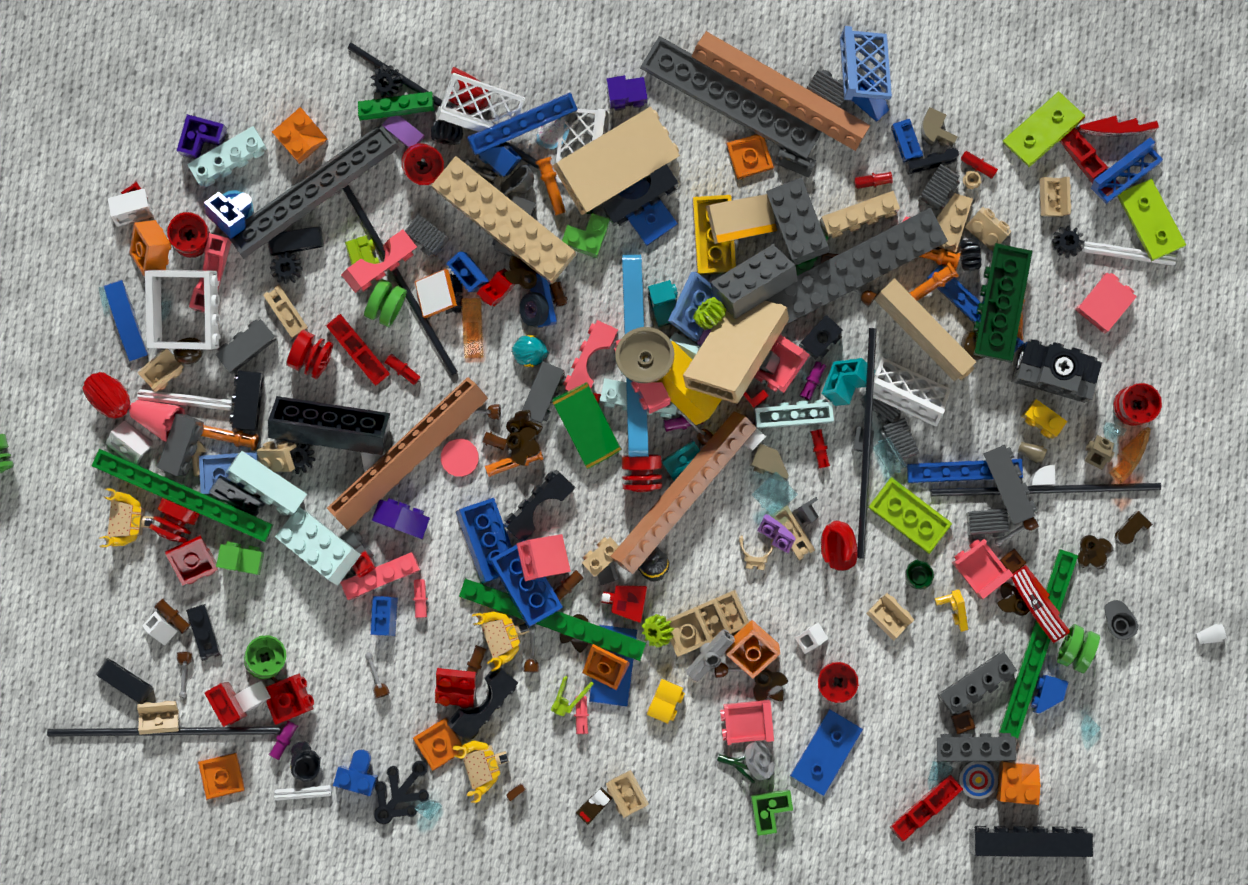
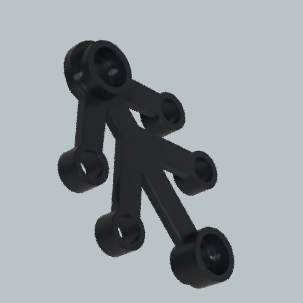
[374,760,429,824]

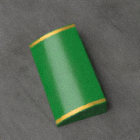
[552,382,622,469]

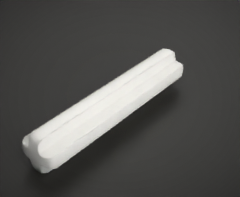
[274,785,332,800]

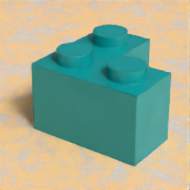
[648,280,678,328]
[821,358,876,406]

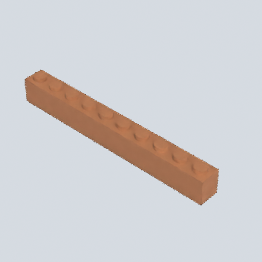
[691,31,871,151]
[327,377,488,530]
[610,411,757,574]

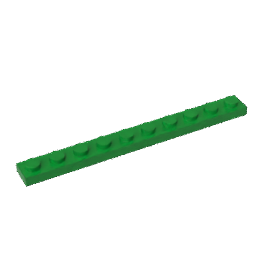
[91,449,274,542]
[999,549,1078,739]
[459,578,647,661]

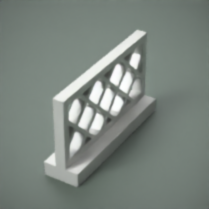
[437,73,525,143]
[555,109,609,184]
[873,357,951,426]

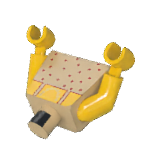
[99,488,155,548]
[471,612,529,671]
[453,740,509,803]

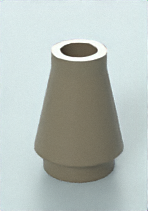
[1018,442,1047,464]

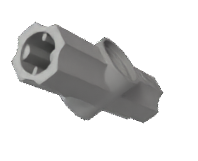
[686,629,735,682]

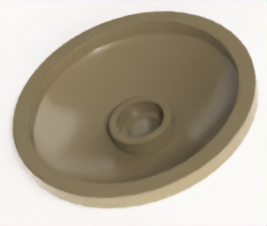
[615,327,674,383]

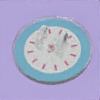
[532,117,570,150]

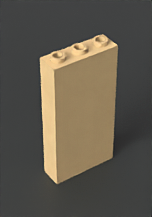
[552,106,680,215]
[874,278,976,381]
[683,301,789,404]

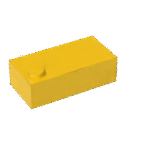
[692,195,736,275]
[655,340,722,425]

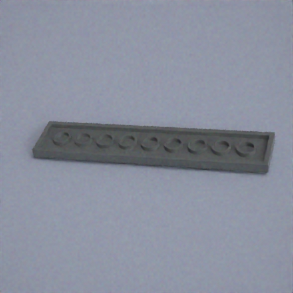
[640,36,822,161]
[227,124,400,259]
[766,207,948,325]

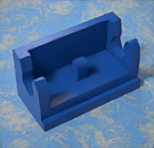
[891,119,923,163]
[370,596,398,636]

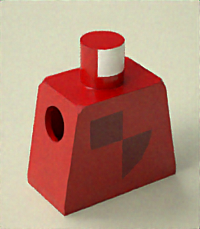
[601,586,647,623]

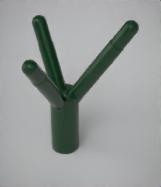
[717,754,755,783]

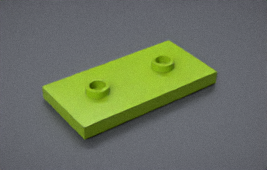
[1003,91,1085,167]
[1117,179,1186,262]
[868,477,953,554]

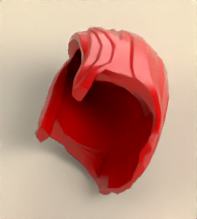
[449,67,491,114]
[82,372,131,419]
[821,520,858,571]

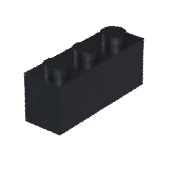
[229,370,264,431]

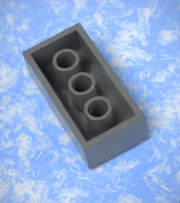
[766,177,830,265]
[711,244,798,319]

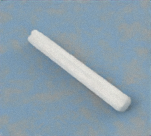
[1082,242,1177,266]
[138,389,233,411]

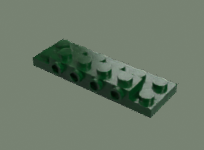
[973,243,1033,363]

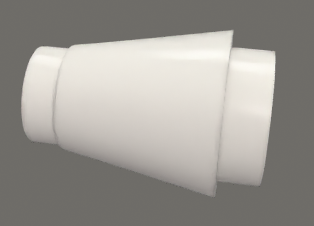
[1196,623,1227,644]

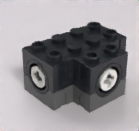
[1011,339,1102,403]

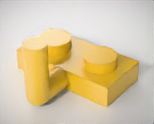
[934,589,968,632]

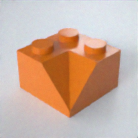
[272,107,328,164]
[129,220,171,276]
[725,620,781,679]
[996,762,1041,805]

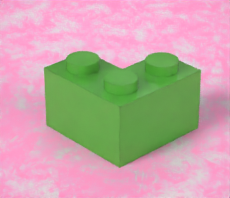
[562,213,610,259]
[216,541,265,575]
[750,789,793,836]

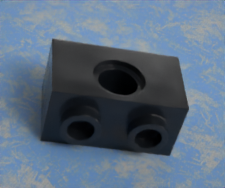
[799,315,843,360]

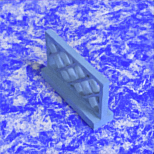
[840,26,892,100]

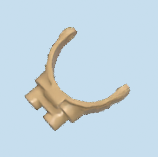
[739,535,774,570]

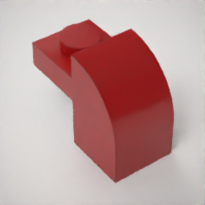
[477,268,515,307]

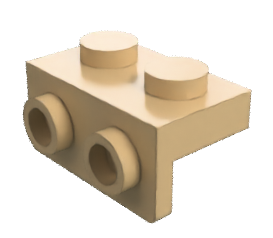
[1040,177,1071,217]
[965,207,1011,251]
[138,348,184,392]
[256,441,296,472]
[582,537,619,576]
[866,593,914,641]
[137,701,179,735]
[606,770,649,818]

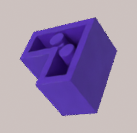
[606,75,648,111]
[176,114,227,159]
[371,498,430,539]

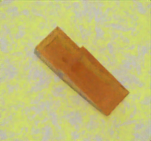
[462,298,484,358]
[1109,427,1151,484]

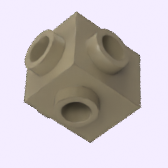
[1085,435,1115,470]

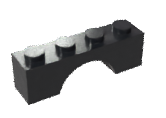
[602,164,679,226]
[503,470,576,542]
[447,667,518,742]

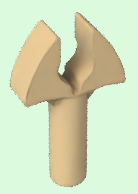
[192,440,207,477]

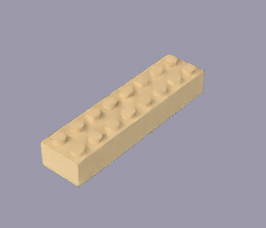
[431,156,576,284]

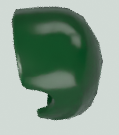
[905,559,934,590]

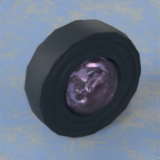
[519,292,549,327]

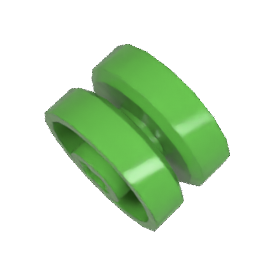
[364,278,407,328]
[1057,624,1100,673]

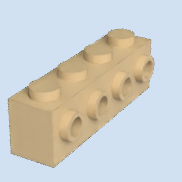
[820,191,900,238]

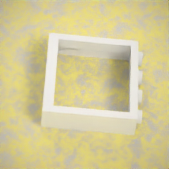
[145,270,221,350]

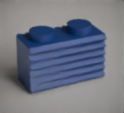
[447,252,489,292]

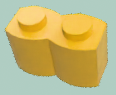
[647,679,685,724]

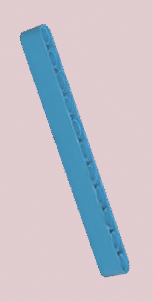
[622,255,648,457]

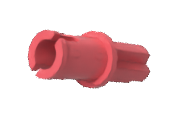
[413,579,428,618]
[574,695,589,734]

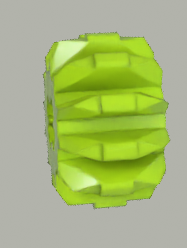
[693,297,726,330]
[641,614,675,648]

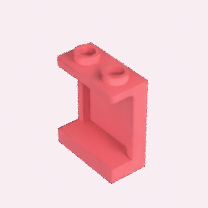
[1075,273,1137,334]
[754,335,810,393]
[517,534,571,581]
[952,539,1014,599]
[720,700,774,745]

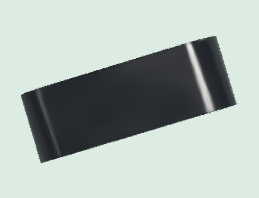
[268,227,324,256]
[96,658,154,704]

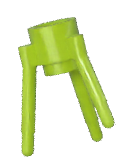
[550,676,594,716]

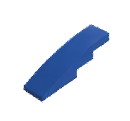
[104,280,148,361]

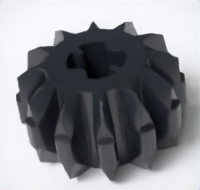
[370,65,403,97]
[431,120,463,145]
[1051,225,1085,258]
[960,238,982,271]
[270,252,303,285]
[290,443,316,474]

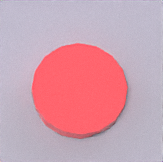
[441,439,479,477]

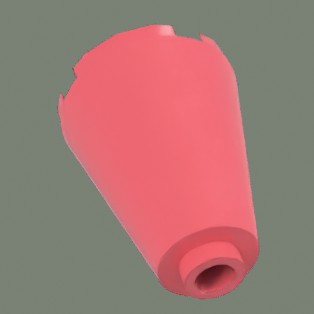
[129,400,185,442]

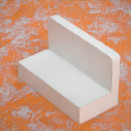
[108,188,154,227]
[105,421,153,465]

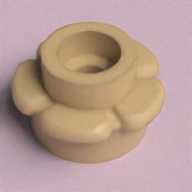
[963,171,981,189]

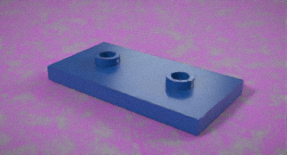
[613,177,678,246]
[589,625,637,706]
[790,709,863,796]

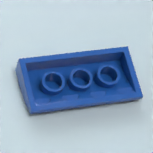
[455,498,512,584]
[490,540,563,628]

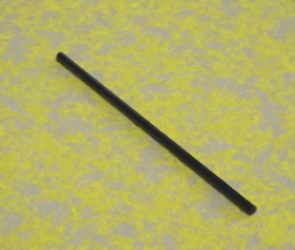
[347,42,539,169]
[342,185,458,376]
[857,328,877,559]
[931,483,1161,497]
[47,726,281,737]

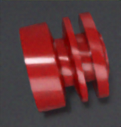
[401,143,444,185]
[167,212,210,258]
[286,330,334,380]
[1113,383,1162,426]
[622,454,662,492]
[149,497,199,543]
[818,661,859,703]

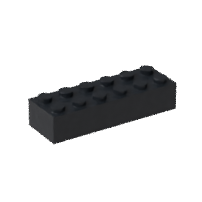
[268,396,390,455]
[969,825,1093,857]

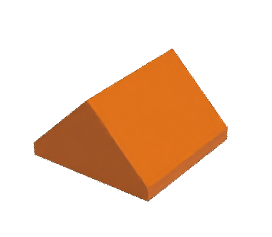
[582,644,630,690]

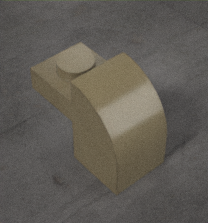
[921,107,958,147]

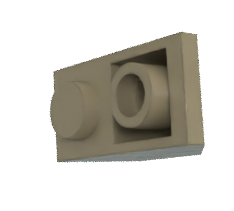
[750,444,789,482]

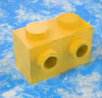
[1021,399,1068,439]

